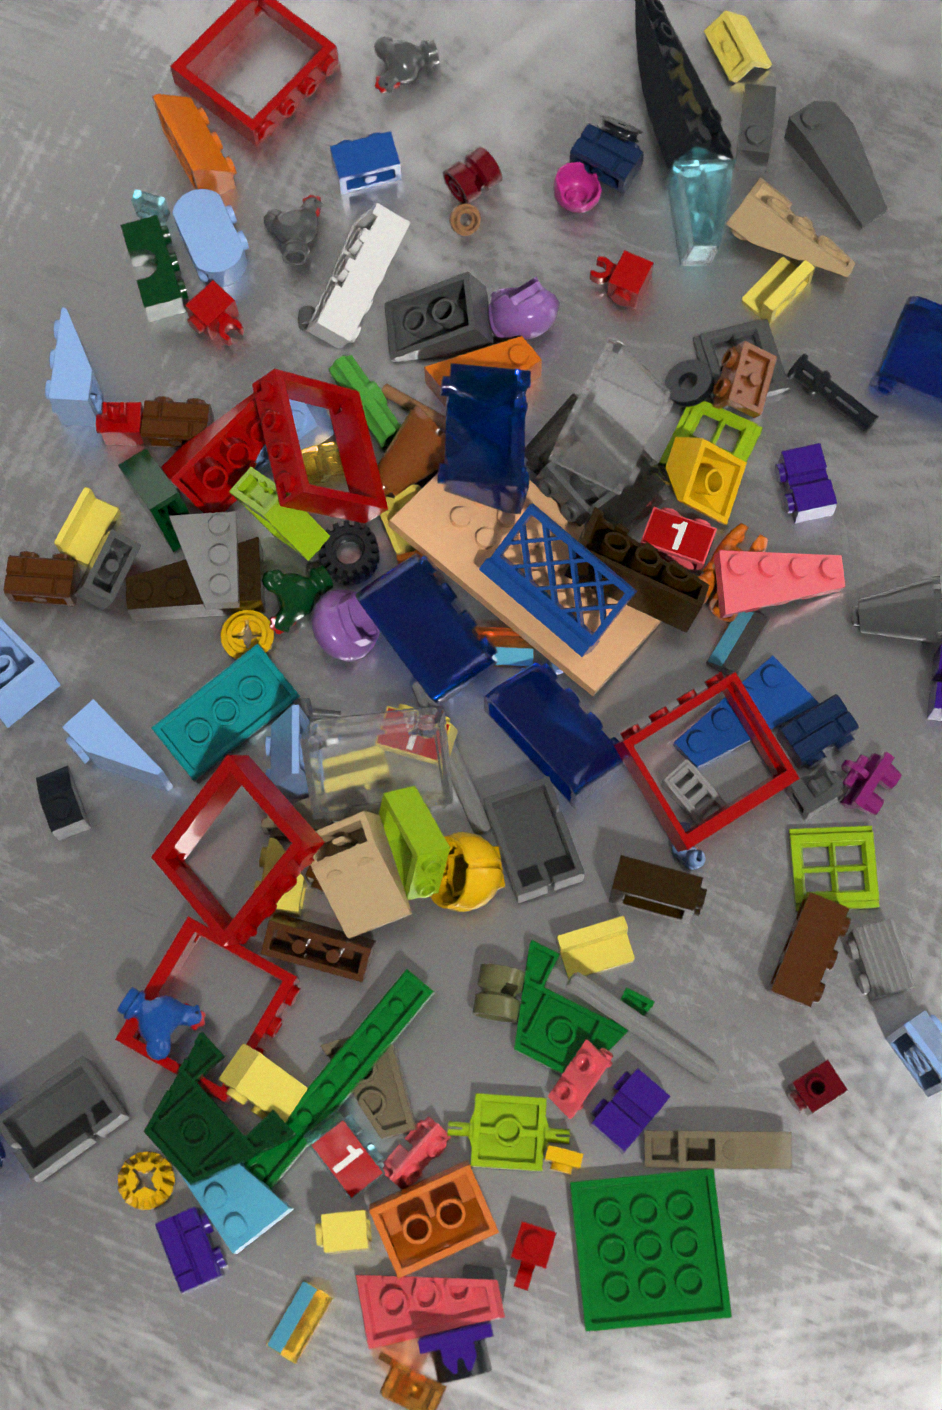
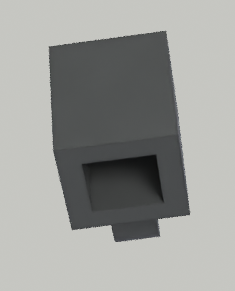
[786,765,844,821]

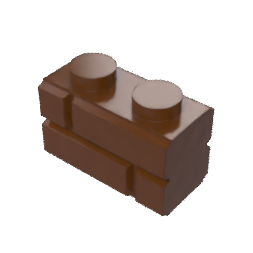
[141,396,214,449]
[3,551,81,606]

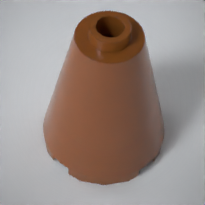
[377,406,462,497]

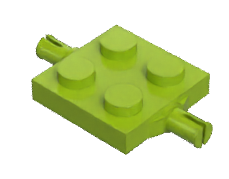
[448,1093,570,1172]

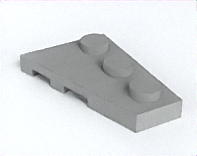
[169,511,240,610]

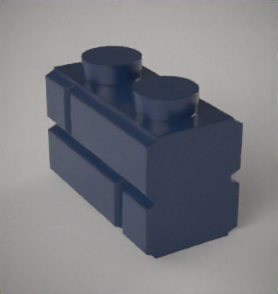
[569,123,644,194]
[776,694,859,769]

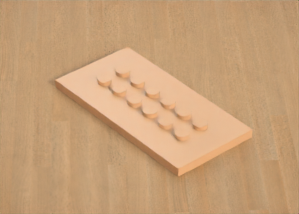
[389,436,662,696]

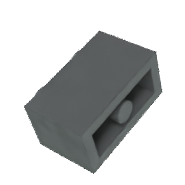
[74,529,141,610]

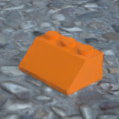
[152,94,237,195]
[369,1160,499,1279]

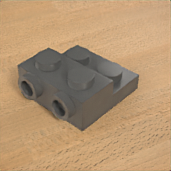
[536,432,632,526]

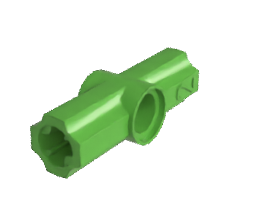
[329,355,401,448]

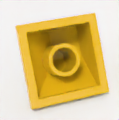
[665,437,747,525]

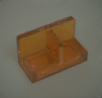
[378,1351,447,1410]

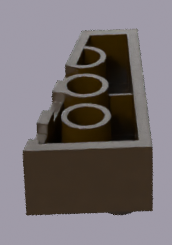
[564,507,710,633]
[126,537,266,622]

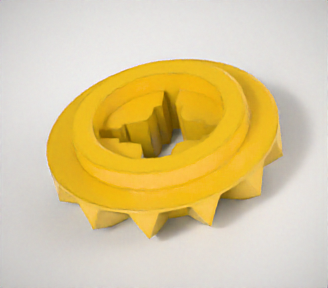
[220,610,275,661]
[117,1152,175,1210]

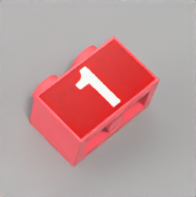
[640,507,717,575]

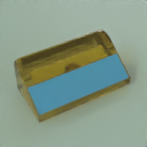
[266,1280,335,1365]

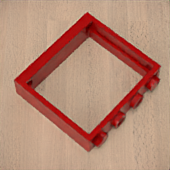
[170,0,339,147]
[252,369,388,523]
[614,672,800,852]
[151,755,324,946]
[115,916,301,1105]

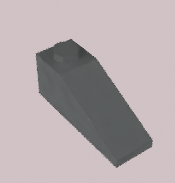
[734,83,776,173]

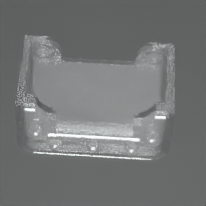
[548,336,674,495]
[300,706,453,822]

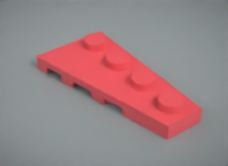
[714,550,845,619]
[356,1275,505,1349]

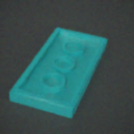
[151,644,300,781]

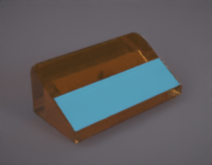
[467,627,535,669]

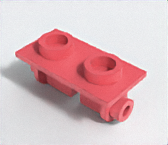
[548,1040,613,1119]
[381,1116,451,1190]

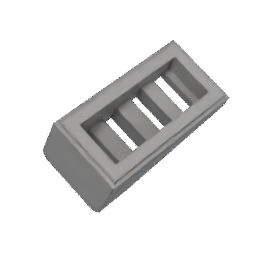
[661,759,727,824]

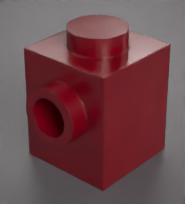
[788,1060,848,1116]

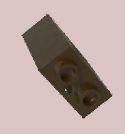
[609,855,707,924]

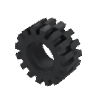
[318,520,380,585]

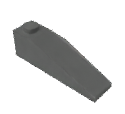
[784,101,887,229]

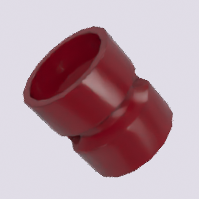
[443,146,503,204]

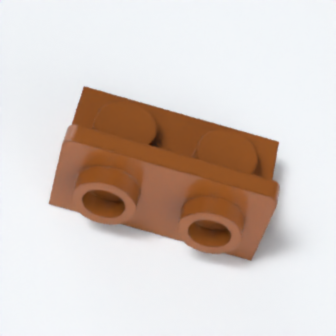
[713,341,777,418]

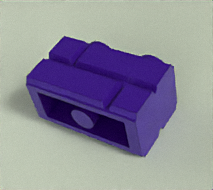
[155,1207,228,1294]

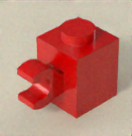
[589,250,654,309]
[185,280,244,346]
[96,402,144,445]
[511,1221,557,1291]

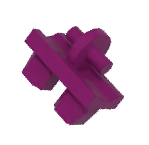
[840,752,902,815]

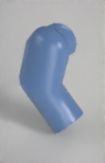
[671,822,706,870]

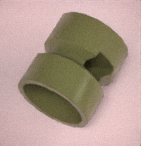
[472,964,525,1023]

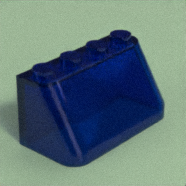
[355,553,499,704]
[484,662,625,809]

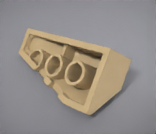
[726,177,855,277]

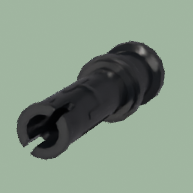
[786,353,879,433]

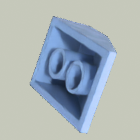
[0,618,61,728]
[63,699,173,791]
[265,705,318,799]
[885,1010,942,1097]

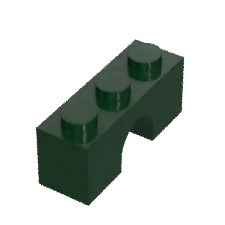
[120,215,189,322]

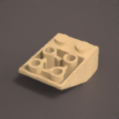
[311,811,412,939]

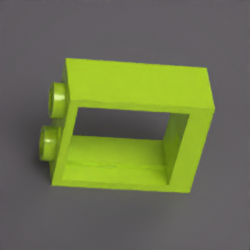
[229,467,330,561]
[378,786,450,900]

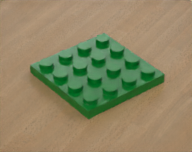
[570,1168,732,1332]

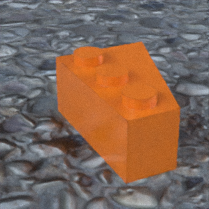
[424,336,542,428]

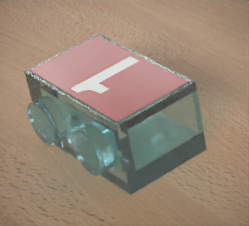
[303,1109,385,1200]

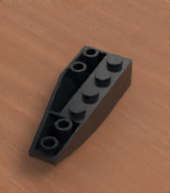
[635,0,735,175]

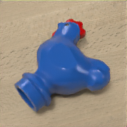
[117,987,206,1060]

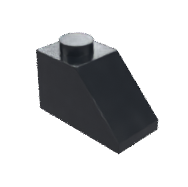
[36,766,91,841]

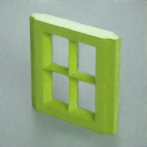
[659,400,763,469]
[788,826,879,912]

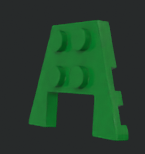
[514,940,655,1075]

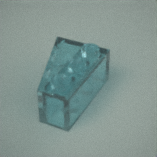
[666,159,736,266]

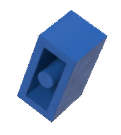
[330,131,402,195]

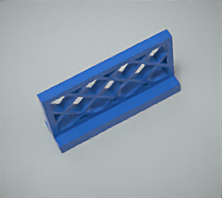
[479,504,637,657]

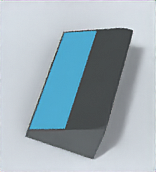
[706,611,770,675]

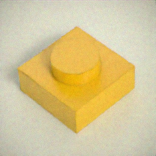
[545,1145,583,1175]

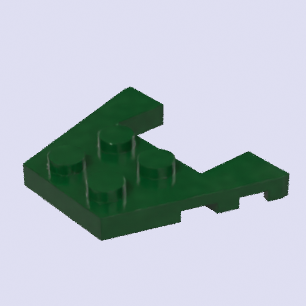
[143,1032,296,1186]

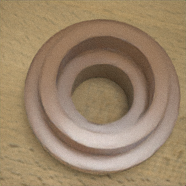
[449,203,481,236]

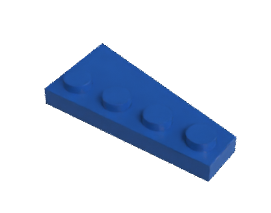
[673,655,820,769]

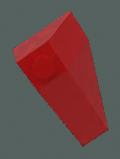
[160,392,266,513]

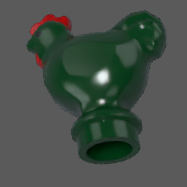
[261,565,334,634]

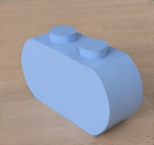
[173,189,249,287]

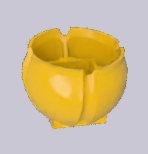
[430,832,505,912]

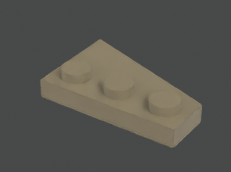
[320,1036,417,1139]

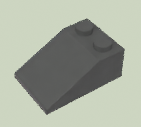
[385,272,494,362]

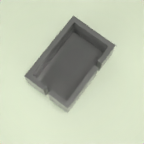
[483,776,585,904]
[0,1056,129,1182]

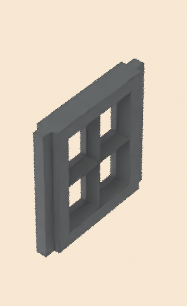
[693,319,790,408]

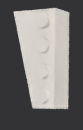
[306,203,411,349]

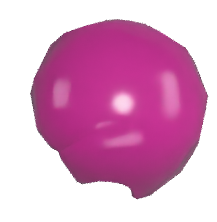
[553,162,602,214]

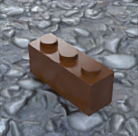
[767,892,851,1007]
[260,913,376,982]

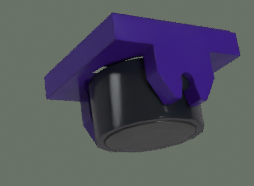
[417,1321,494,1384]

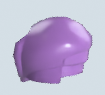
[489,277,560,340]
[311,590,385,663]

